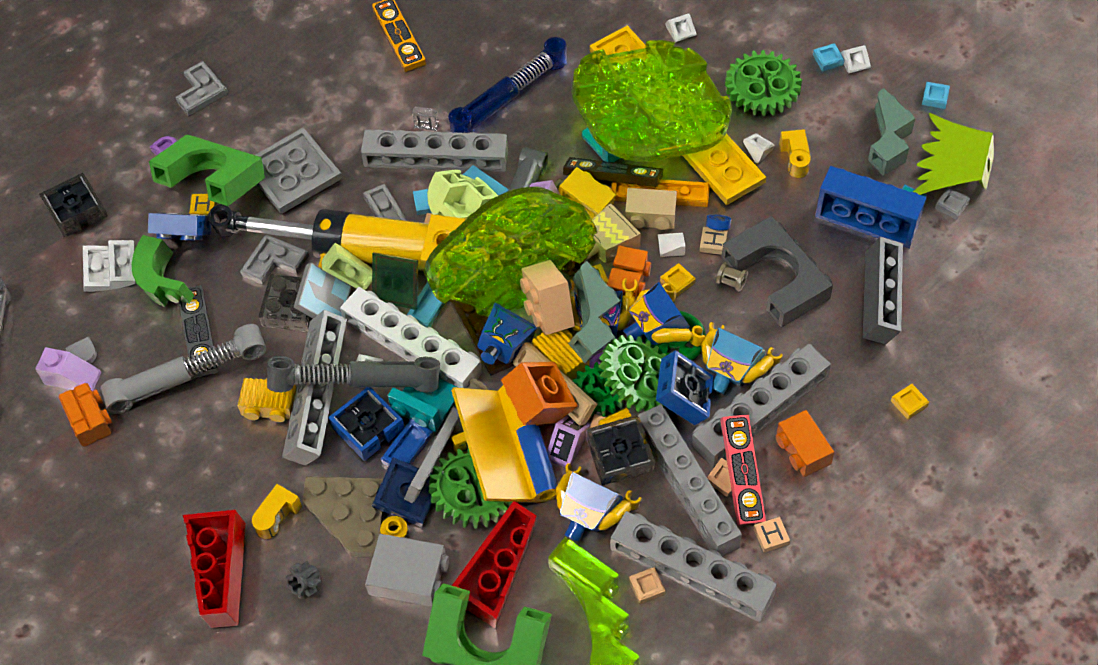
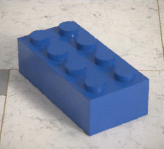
[815,166,926,249]

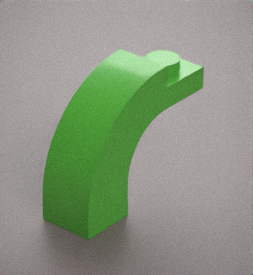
[131,235,194,307]

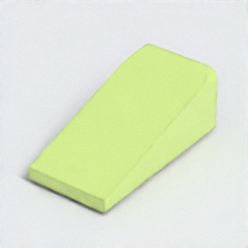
[322,243,378,291]

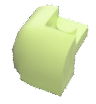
[427,170,499,230]

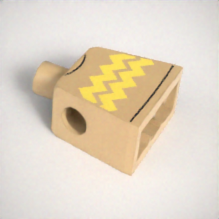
[579,204,641,263]

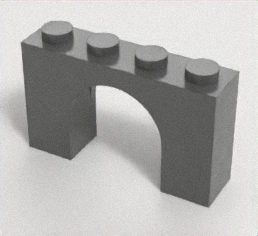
[722,216,833,328]

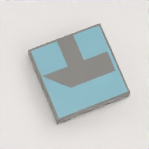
[294,263,351,318]

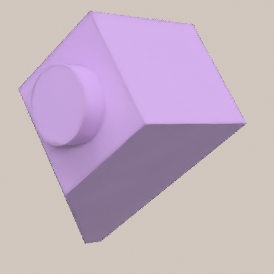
[36,347,101,390]

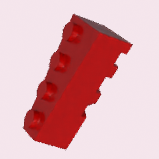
[451,501,537,629]
[183,510,246,628]

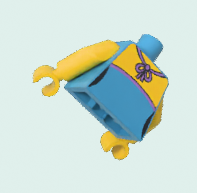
[701,322,783,395]

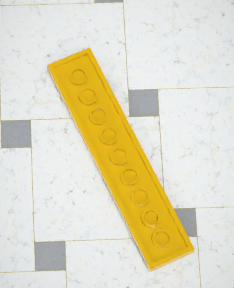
[590,25,766,205]

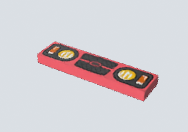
[720,415,766,526]

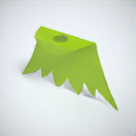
[913,113,994,195]

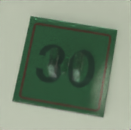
[372,252,418,310]

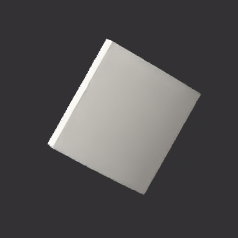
[83,240,136,292]

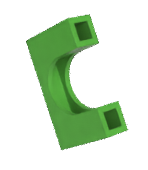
[149,134,265,206]
[422,583,552,665]

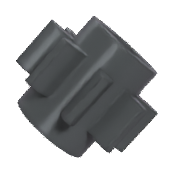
[286,561,322,598]

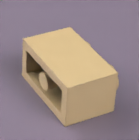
[625,188,677,230]

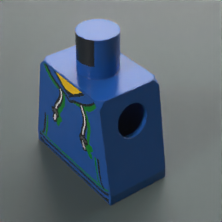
[477,303,537,364]

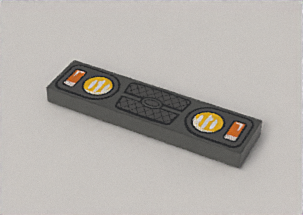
[179,285,219,379]

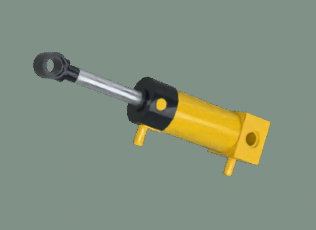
[208,204,469,292]

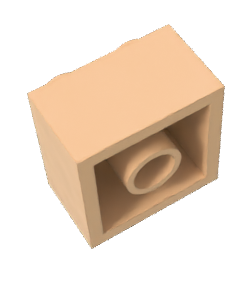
[520,260,575,335]

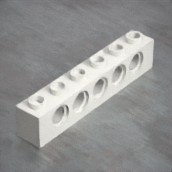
[340,287,482,388]

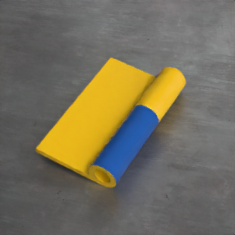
[451,385,558,503]

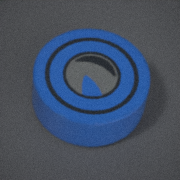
[706,214,732,231]

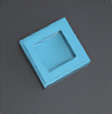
[813,43,844,72]
[922,82,950,109]

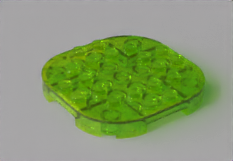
[571,40,732,162]
[424,187,598,316]

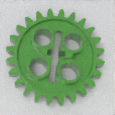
[725,50,802,116]
[598,335,666,413]
[429,447,512,529]

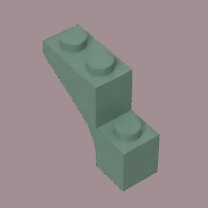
[868,88,915,176]
[568,261,620,363]

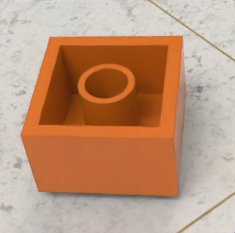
[501,362,578,425]

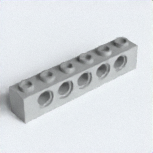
[361,129,508,172]
[282,309,347,466]
[692,344,831,468]
[637,404,742,556]
[611,511,777,622]

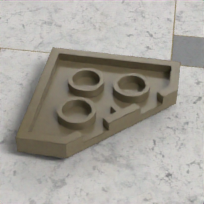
[303,477,384,557]

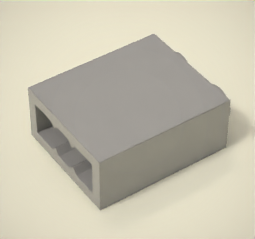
[365,534,449,607]

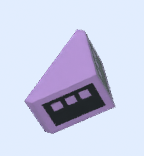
[547,415,591,468]

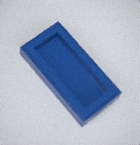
[381,419,433,467]

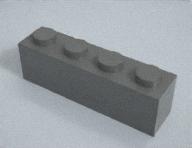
[863,237,903,344]

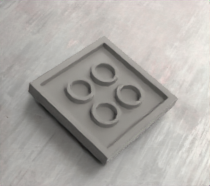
[256,128,342,214]

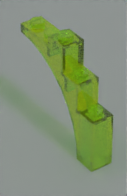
[548,537,640,665]

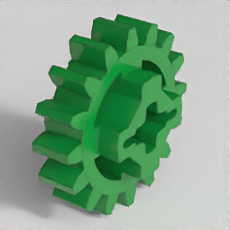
[572,362,623,417]

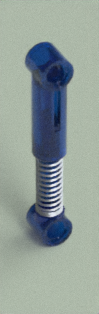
[448,37,567,133]

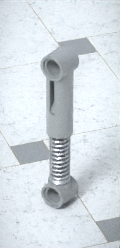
[101,324,266,414]

